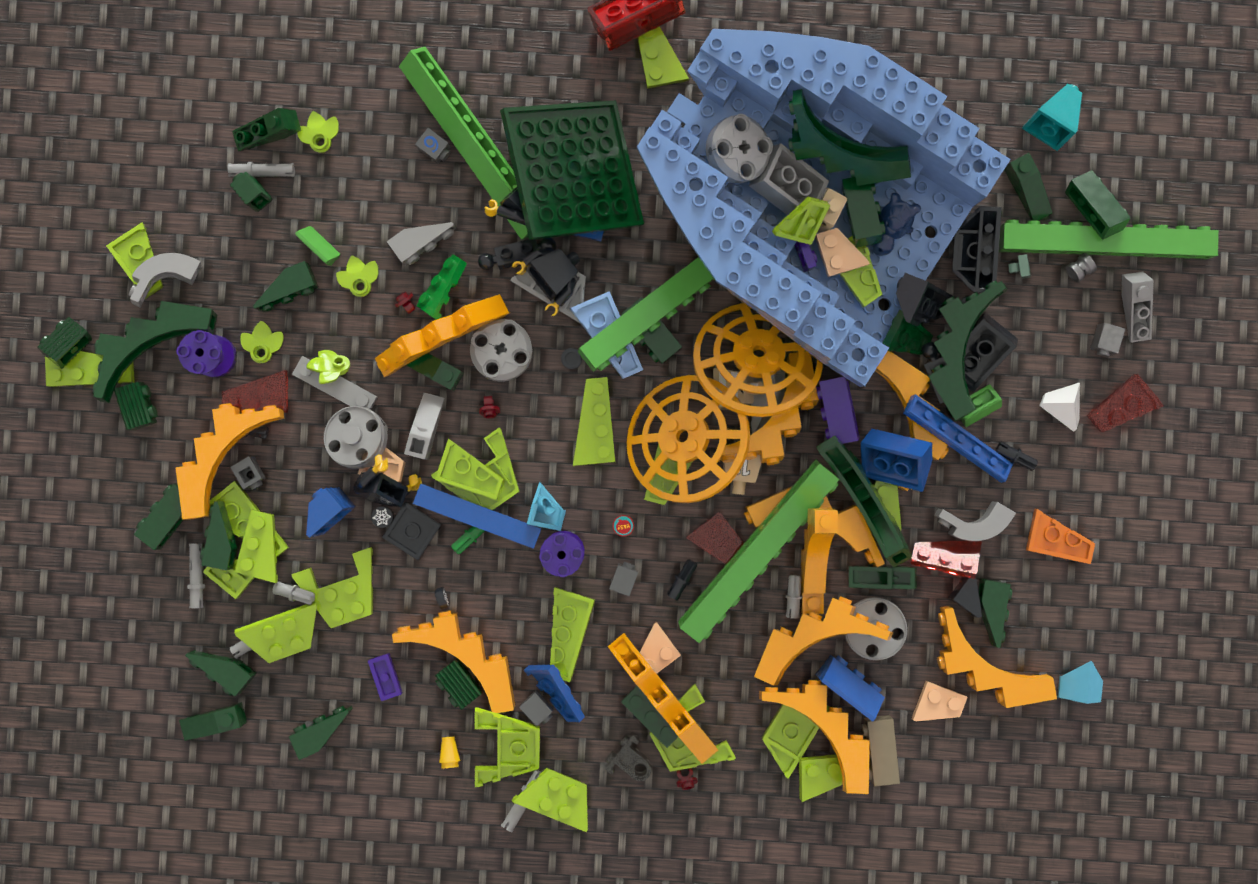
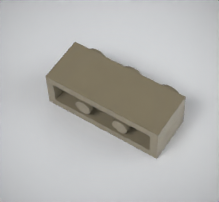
[861,715,900,786]

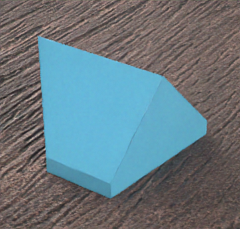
[527,482,566,531]
[1057,661,1103,704]

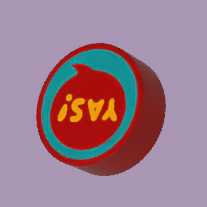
[613,515,634,536]

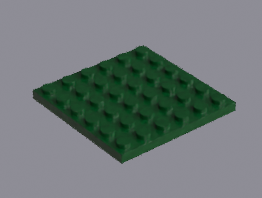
[500,100,644,240]

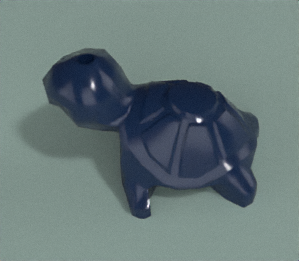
[872,192,921,256]

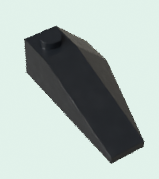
[896,273,954,326]

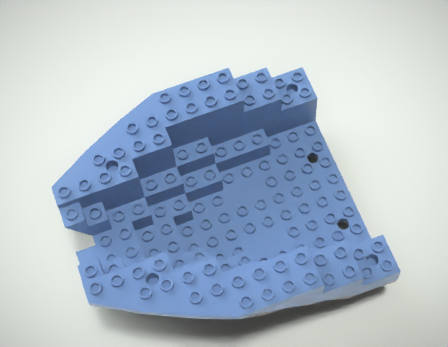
[637,29,1010,387]

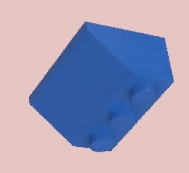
[861,429,932,492]
[306,487,356,538]
[815,655,885,722]

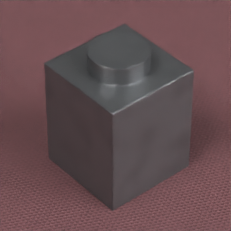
[1090,323,1125,357]

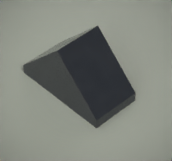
[948,573,982,618]

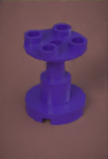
[176,330,236,377]
[539,531,585,577]

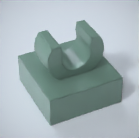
[1008,254,1031,279]

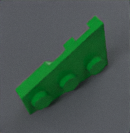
[416,254,467,320]

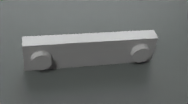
[292,356,378,410]

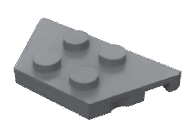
[510,271,586,324]

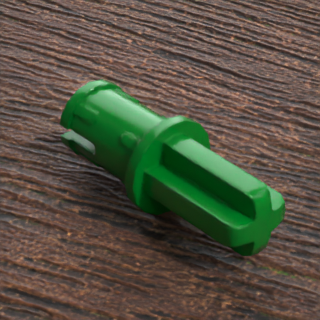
[451,526,485,554]

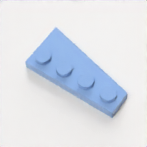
[570,291,643,379]

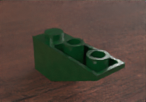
[232,108,302,151]
[253,261,319,312]
[200,501,237,570]
[978,578,1012,648]
[185,650,257,696]
[289,705,353,760]

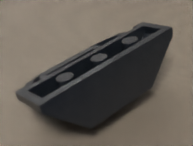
[952,206,1002,293]

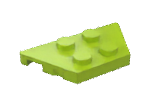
[235,601,317,663]
[762,704,830,779]
[512,768,588,832]

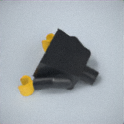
[485,187,526,226]
[512,249,580,316]
[353,455,422,508]

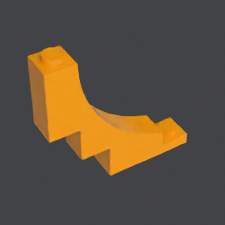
[744,486,885,567]
[801,508,838,614]
[607,633,718,764]

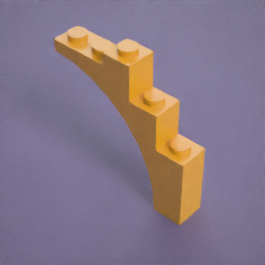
[375,294,509,377]
[716,351,819,465]
[875,351,949,491]
[176,403,284,520]
[754,596,893,686]
[937,606,1057,708]
[392,610,515,713]
[759,680,869,794]

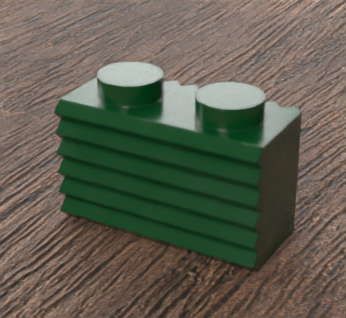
[230,172,273,212]
[37,317,92,369]
[114,382,158,431]
[435,658,483,710]

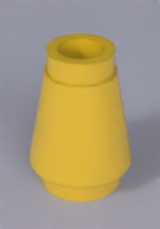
[439,736,460,768]

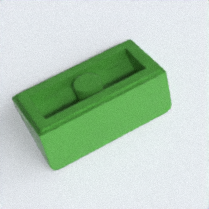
[295,226,340,266]
[961,384,1002,427]

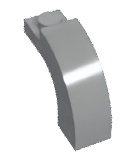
[129,253,202,307]
[934,501,1016,541]

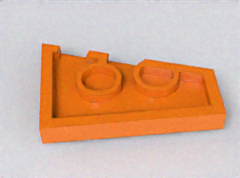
[1026,509,1095,564]

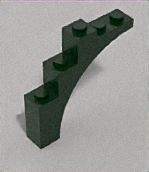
[788,89,911,186]
[928,280,1008,421]
[93,301,218,403]
[816,435,913,567]

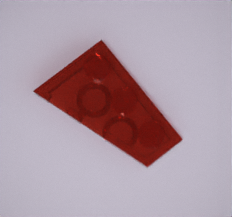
[222,370,288,413]
[1087,374,1164,432]
[686,512,744,564]
[911,540,982,579]

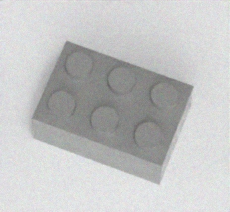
[749,143,829,215]

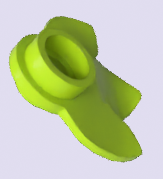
[297,111,339,153]
[336,256,378,297]
[240,321,284,364]
[306,350,350,384]

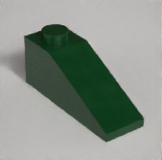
[1004,153,1053,221]
[406,353,464,391]
[179,702,247,741]

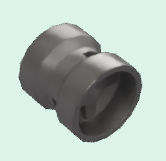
[1065,253,1097,283]

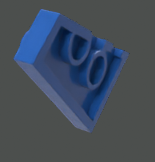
[523,665,585,722]

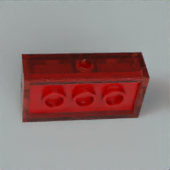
[587,0,686,51]

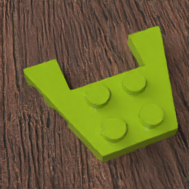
[431,428,520,510]
[291,547,373,628]
[649,684,736,772]
[475,708,540,787]

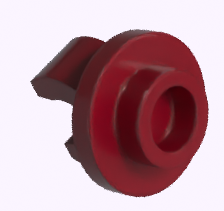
[394,291,415,314]
[479,396,500,419]
[676,768,698,790]

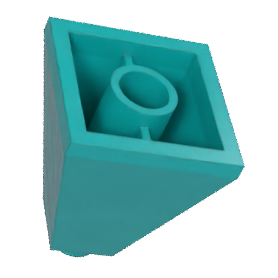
[1022,84,1082,151]

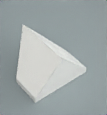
[1040,383,1080,432]

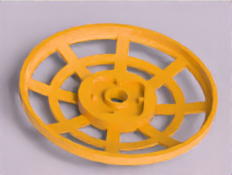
[693,303,823,417]
[627,375,750,503]

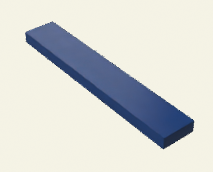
[903,394,1013,483]
[413,484,541,549]

